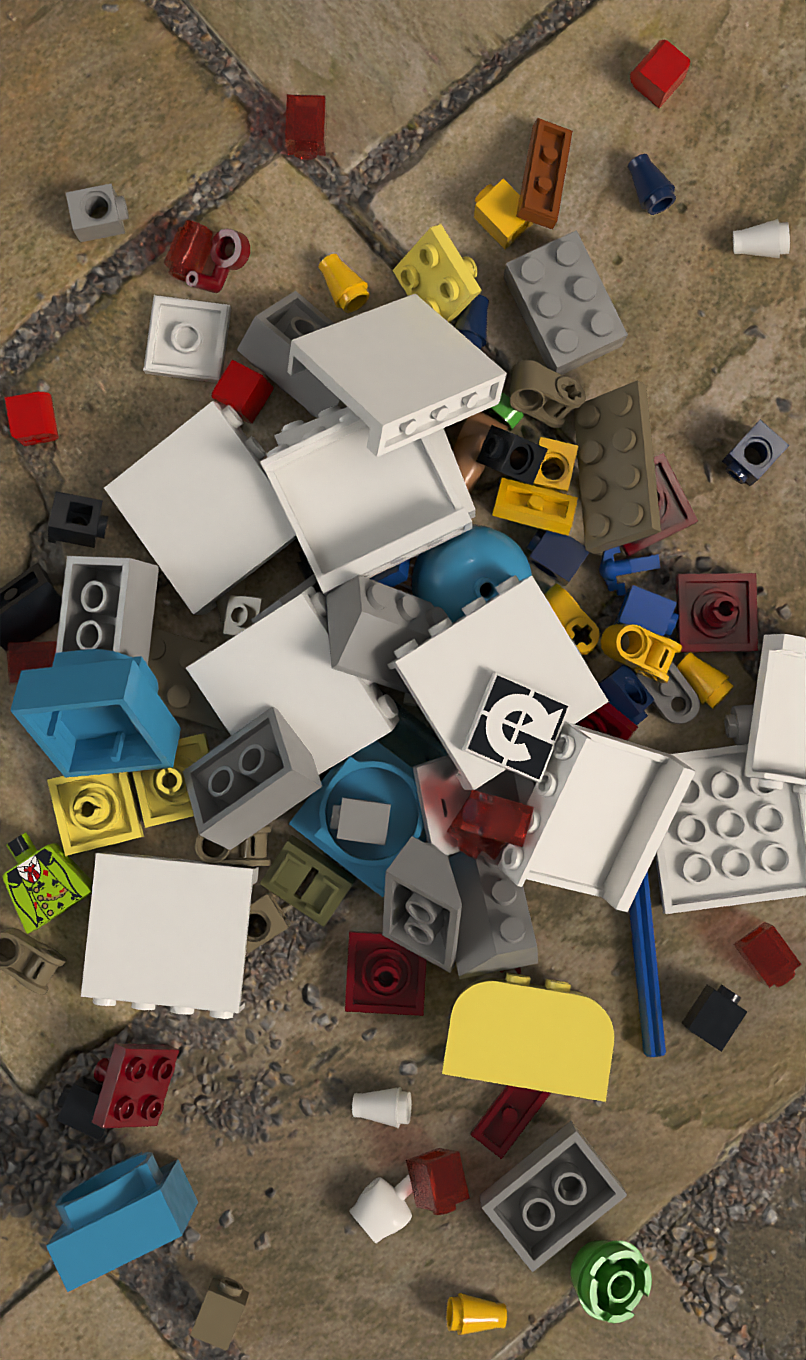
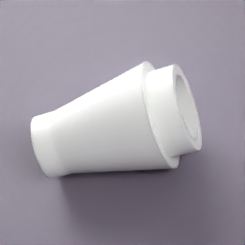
[733,219,790,258]
[352,1087,412,1128]

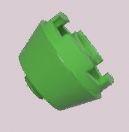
[570,1240,652,1323]

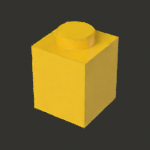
[474,178,533,250]

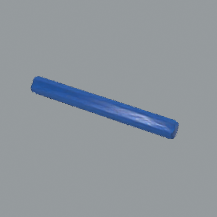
[629,871,666,1057]

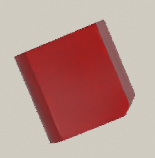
[630,40,690,108]
[211,359,274,424]
[4,391,59,446]

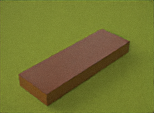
[516,118,573,229]

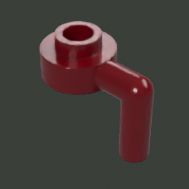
[186,228,250,293]

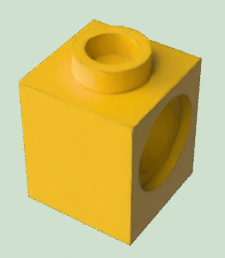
[533,437,578,494]

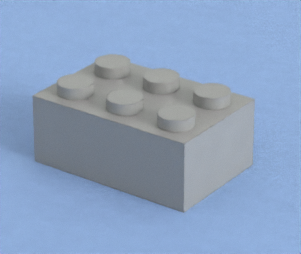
[503,230,628,375]
[56,556,159,665]
[479,1120,627,1272]

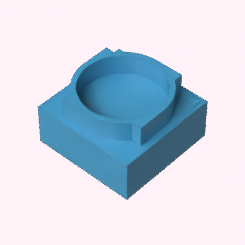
[10,649,181,778]
[289,740,427,897]
[46,1152,198,1292]

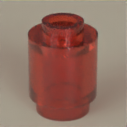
[164,220,213,282]

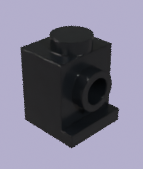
[48,491,109,548]

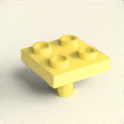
[392,224,482,323]
[132,733,210,828]
[47,772,144,856]

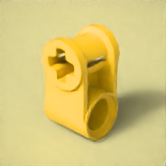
[544,583,600,655]
[601,624,682,683]

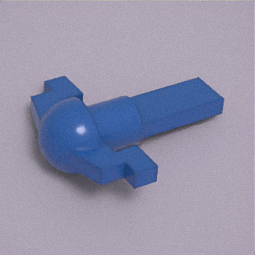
[599,546,660,596]

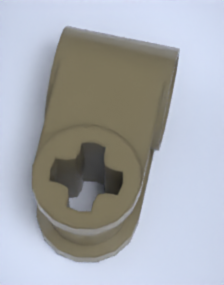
[510,360,586,428]
[195,825,271,866]
[0,928,67,995]

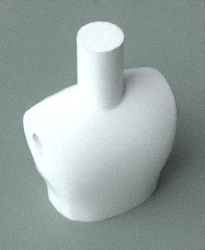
[349,1172,422,1244]

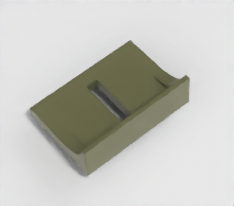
[259,835,356,927]

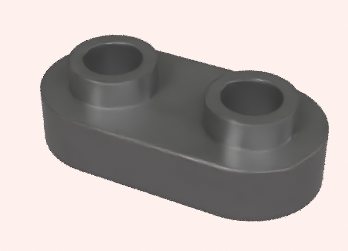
[635,662,700,724]

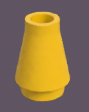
[318,254,370,313]
[677,652,734,709]
[446,1293,507,1335]

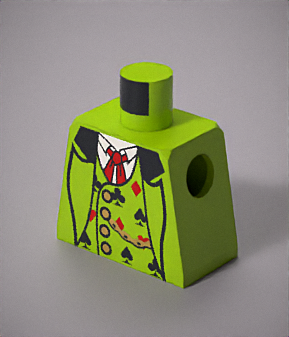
[2,833,93,934]

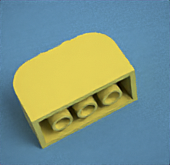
[442,972,614,1102]

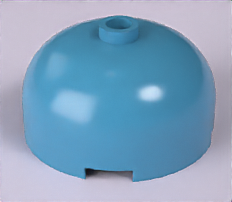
[412,524,532,623]

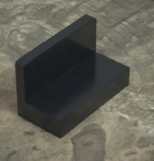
[0,562,62,655]

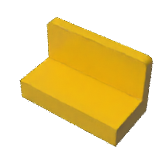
[492,477,578,536]

